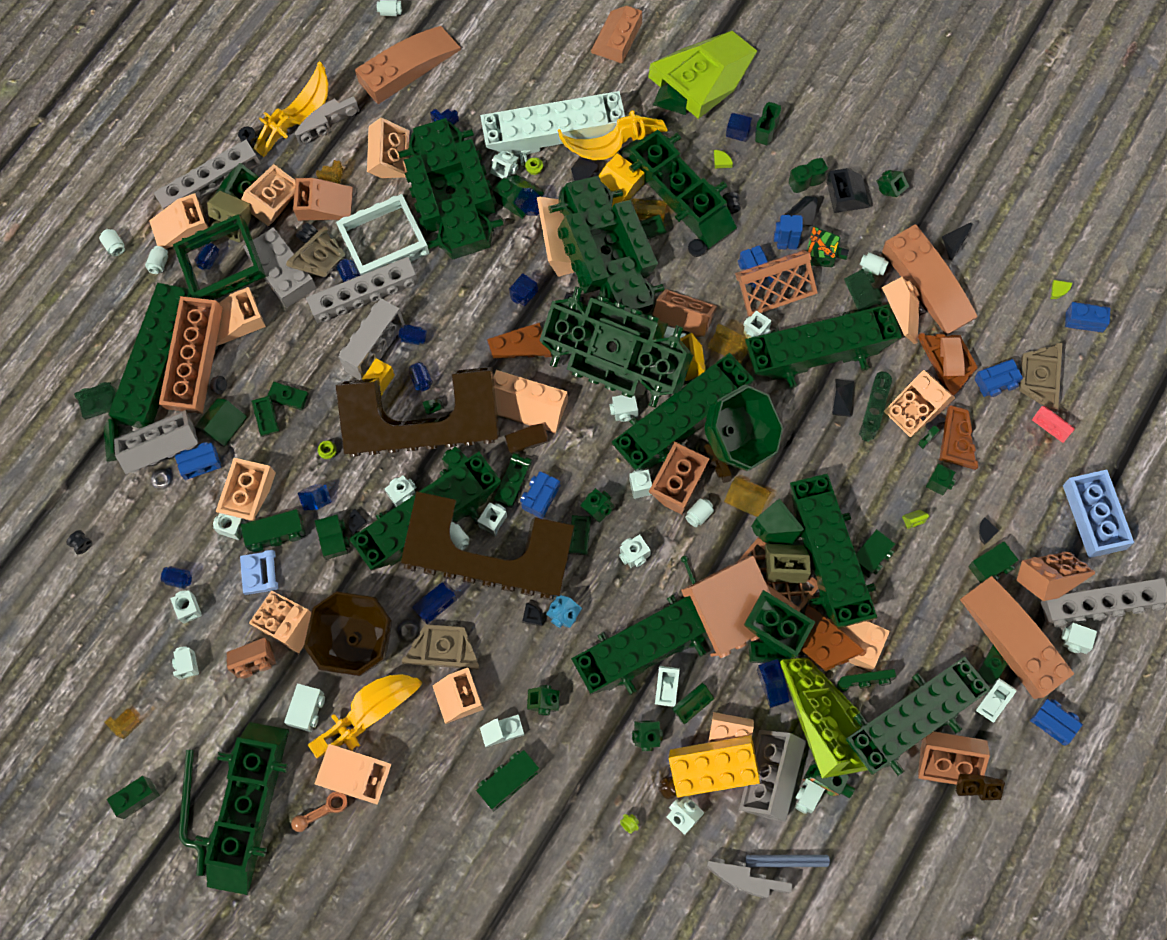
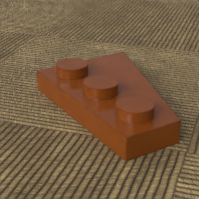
[487,322,551,358]
[939,405,979,470]

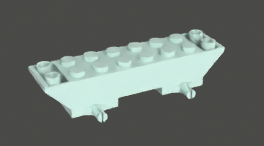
[480,91,625,166]

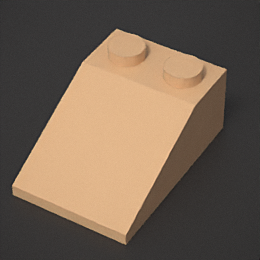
[241,164,295,226]
[882,277,919,344]
[216,458,276,521]
[827,618,890,672]

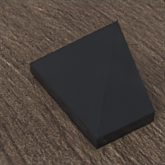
[784,196,818,226]
[942,223,973,260]
[832,379,854,417]

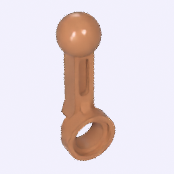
[291,791,348,832]

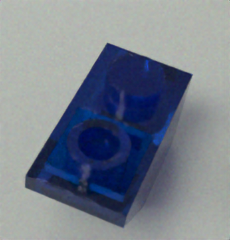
[756,659,790,708]

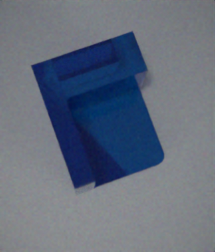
[430,108,459,125]
[726,113,752,142]
[514,188,541,216]
[298,484,332,510]

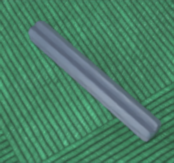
[745,855,830,867]

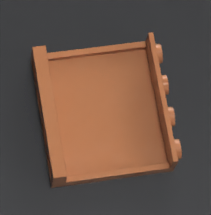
[681,556,770,658]

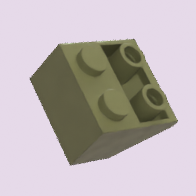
[207,191,251,243]
[765,544,811,583]

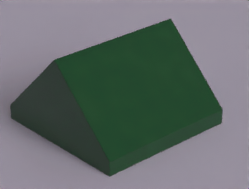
[195,398,247,447]

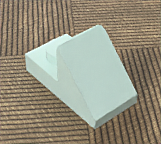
[655,666,680,707]
[976,678,1017,723]
[480,715,524,747]

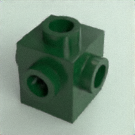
[876,170,909,197]
[580,488,615,523]
[527,685,560,716]
[632,720,663,751]

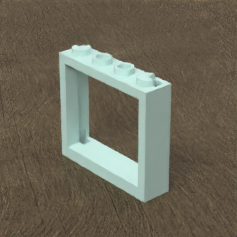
[336,194,430,276]

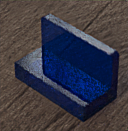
[413,583,457,625]

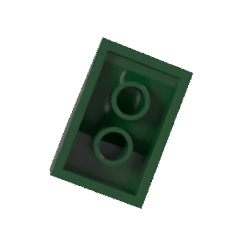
[744,590,815,659]

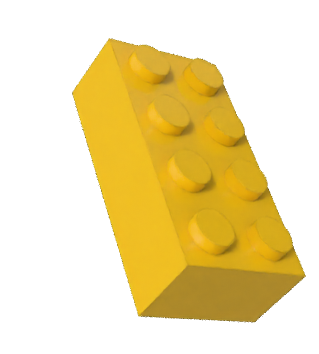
[668,735,760,797]

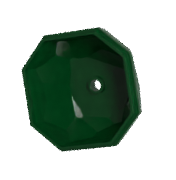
[704,384,783,471]

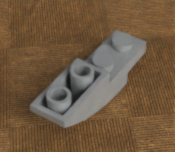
[295,96,359,145]
[707,858,792,899]

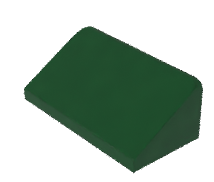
[104,419,119,462]

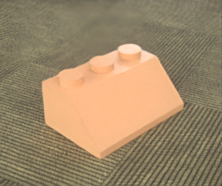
[367,118,410,178]

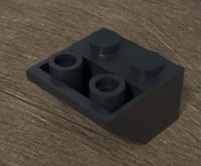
[826,168,870,213]

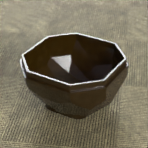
[304,591,392,676]

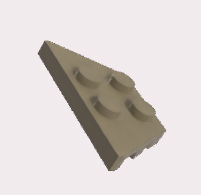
[286,226,346,277]
[1019,343,1062,412]
[402,624,479,670]

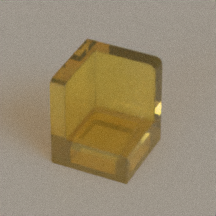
[316,160,344,184]
[104,709,142,739]

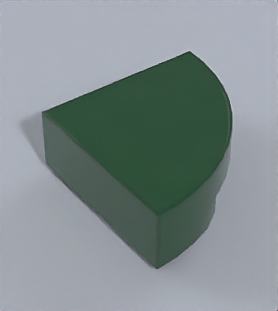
[422,399,444,415]
[918,426,940,449]

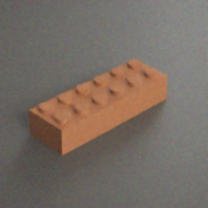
[159,296,223,414]

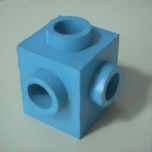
[546,595,582,628]

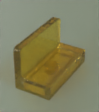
[631,199,666,222]
[708,323,748,364]
[724,476,772,517]

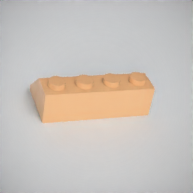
[537,197,574,277]
[494,370,568,433]

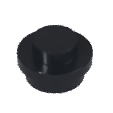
[688,239,706,257]
[210,375,227,394]

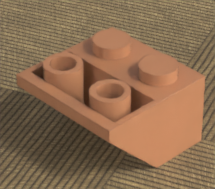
[227,638,276,679]

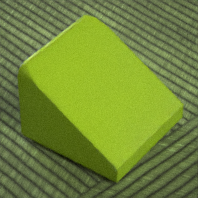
[902,510,929,529]

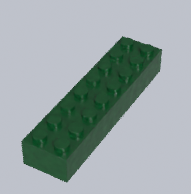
[108,282,192,428]

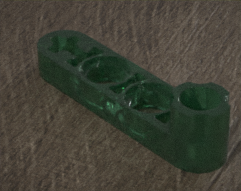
[859,371,892,442]

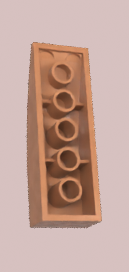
[355,26,461,104]
[882,224,978,336]
[960,576,1074,699]

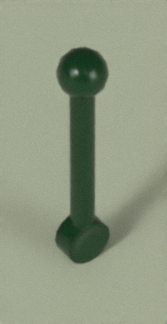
[681,555,696,584]

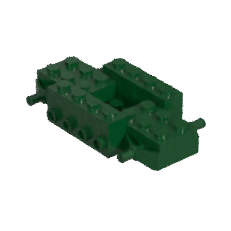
[398,118,504,260]
[548,176,664,314]
[540,286,693,408]

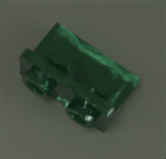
[844,268,883,311]
[74,382,117,420]

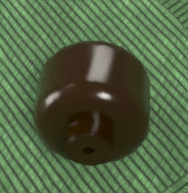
[658,776,677,799]

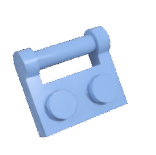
[240,550,278,595]

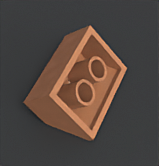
[591,6,642,64]
[653,289,717,337]
[649,442,709,515]
[918,732,990,785]

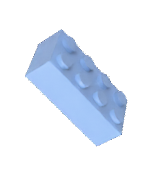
[1063,470,1134,558]

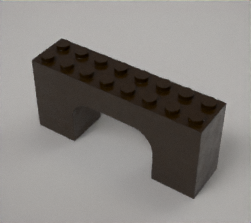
[335,367,499,457]
[400,491,574,600]

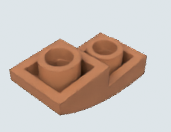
[940,337,965,376]

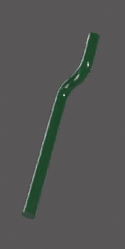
[179,750,206,876]

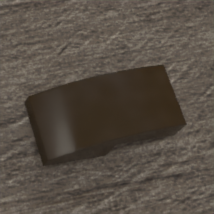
[505,424,549,454]
[702,444,732,483]
[955,774,1005,801]

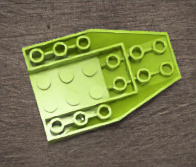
[648,31,757,119]
[780,658,868,779]

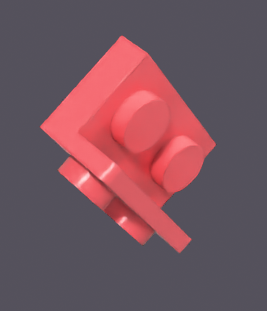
[1032,406,1075,443]

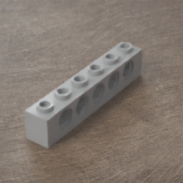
[154,140,261,209]
[306,257,418,324]
[1041,578,1167,627]

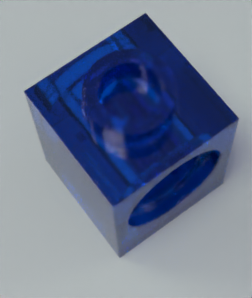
[509,273,538,307]

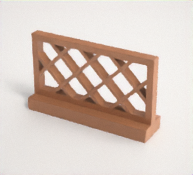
[735,250,817,317]
[738,538,818,612]

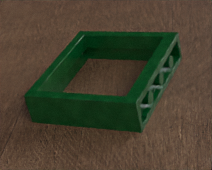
[173,214,266,300]

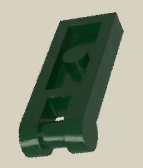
[494,453,532,508]
[837,669,896,692]

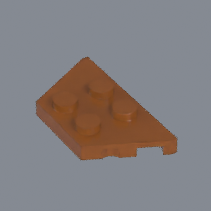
[918,333,978,396]
[801,605,866,671]

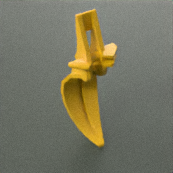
[253,61,328,157]
[557,110,668,160]
[308,674,422,759]

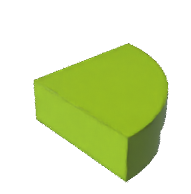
[714,150,733,169]
[1050,280,1072,299]

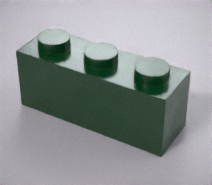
[241,509,306,552]
[476,750,541,812]

